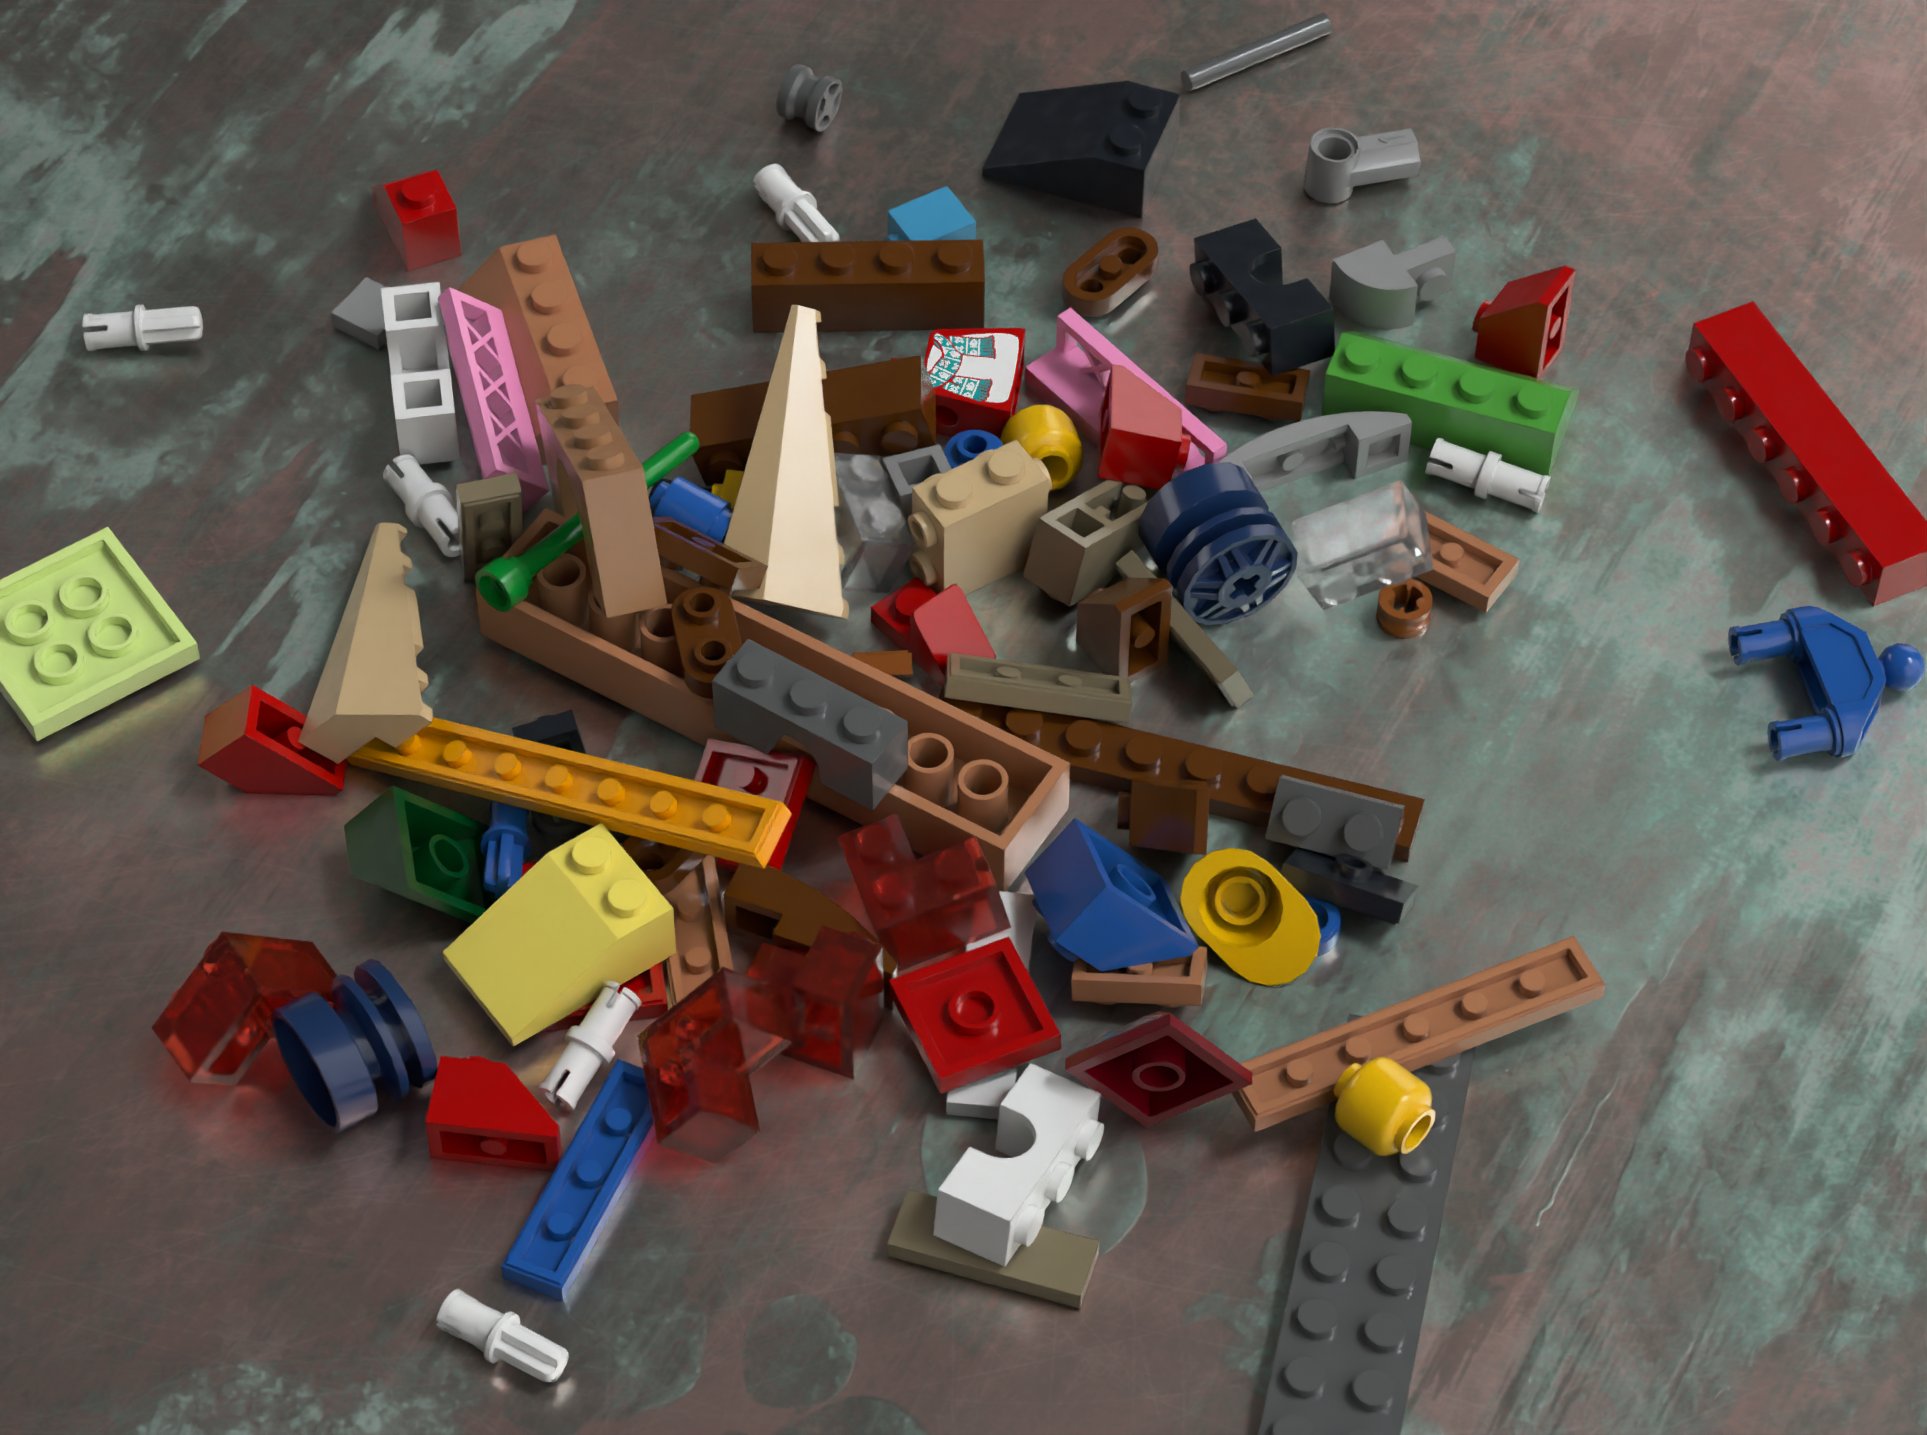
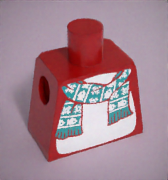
[891,328,1026,441]

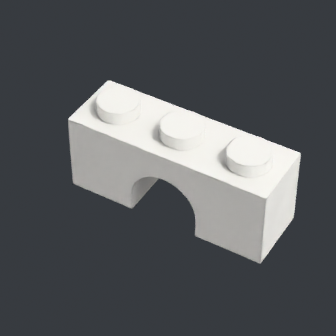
[381,282,461,464]
[933,1063,1104,1267]

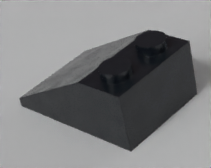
[982,80,1181,218]

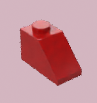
[370,169,462,272]
[1472,265,1576,379]
[1098,364,1191,490]
[197,685,347,796]
[425,1056,562,1172]

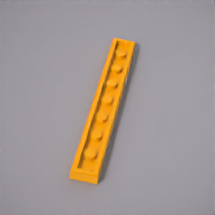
[346,717,792,869]

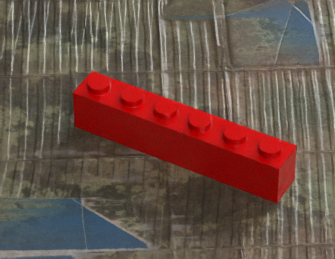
[1685,301,1927,607]

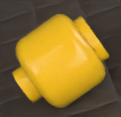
[1001,405,1084,493]
[1334,1057,1436,1156]

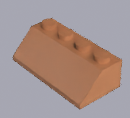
[457,234,620,466]

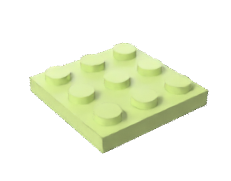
[0,527,200,741]

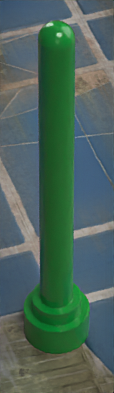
[475,432,699,612]

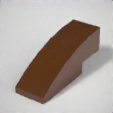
[723,863,898,1011]

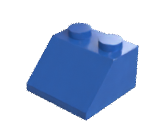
[1024,818,1199,971]

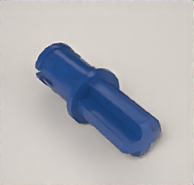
[480,800,531,900]

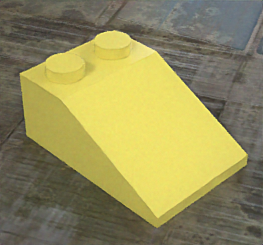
[443,823,676,1047]

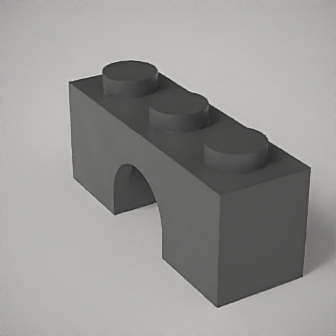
[712,639,908,811]

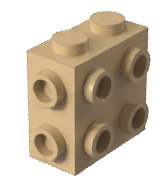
[908,440,1052,595]

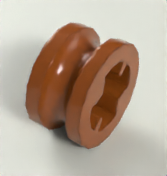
[1376,577,1433,639]

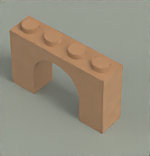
[535,384,667,619]

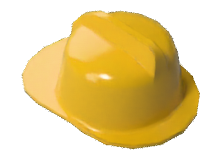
[1180,848,1321,986]

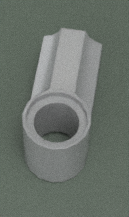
[1303,127,1421,204]

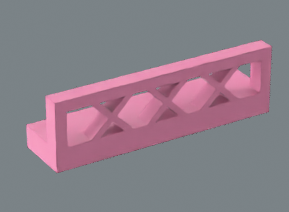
[438,287,549,514]
[1025,307,1227,477]

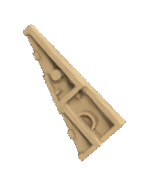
[724,305,849,620]
[298,523,433,764]

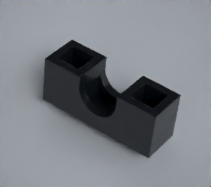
[1189,218,1335,376]

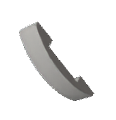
[1218,411,1412,492]

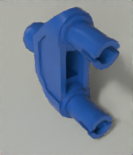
[1728,606,1925,761]

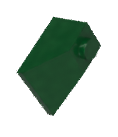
[344,785,497,924]

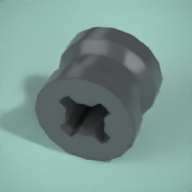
[776,64,843,132]

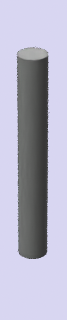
[1180,13,1332,92]

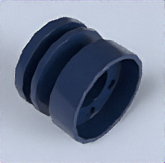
[1138,462,1298,625]
[270,959,438,1134]

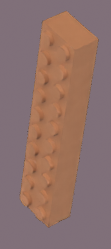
[475,507,1070,892]

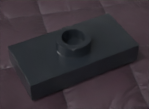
[1281,847,1418,925]

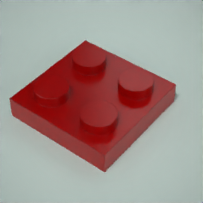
[889,936,1061,1094]

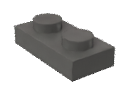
[1265,775,1405,870]

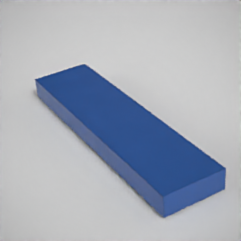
[501,1059,678,1301]

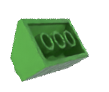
[1321,331,1579,476]

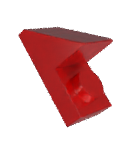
[871,577,996,688]

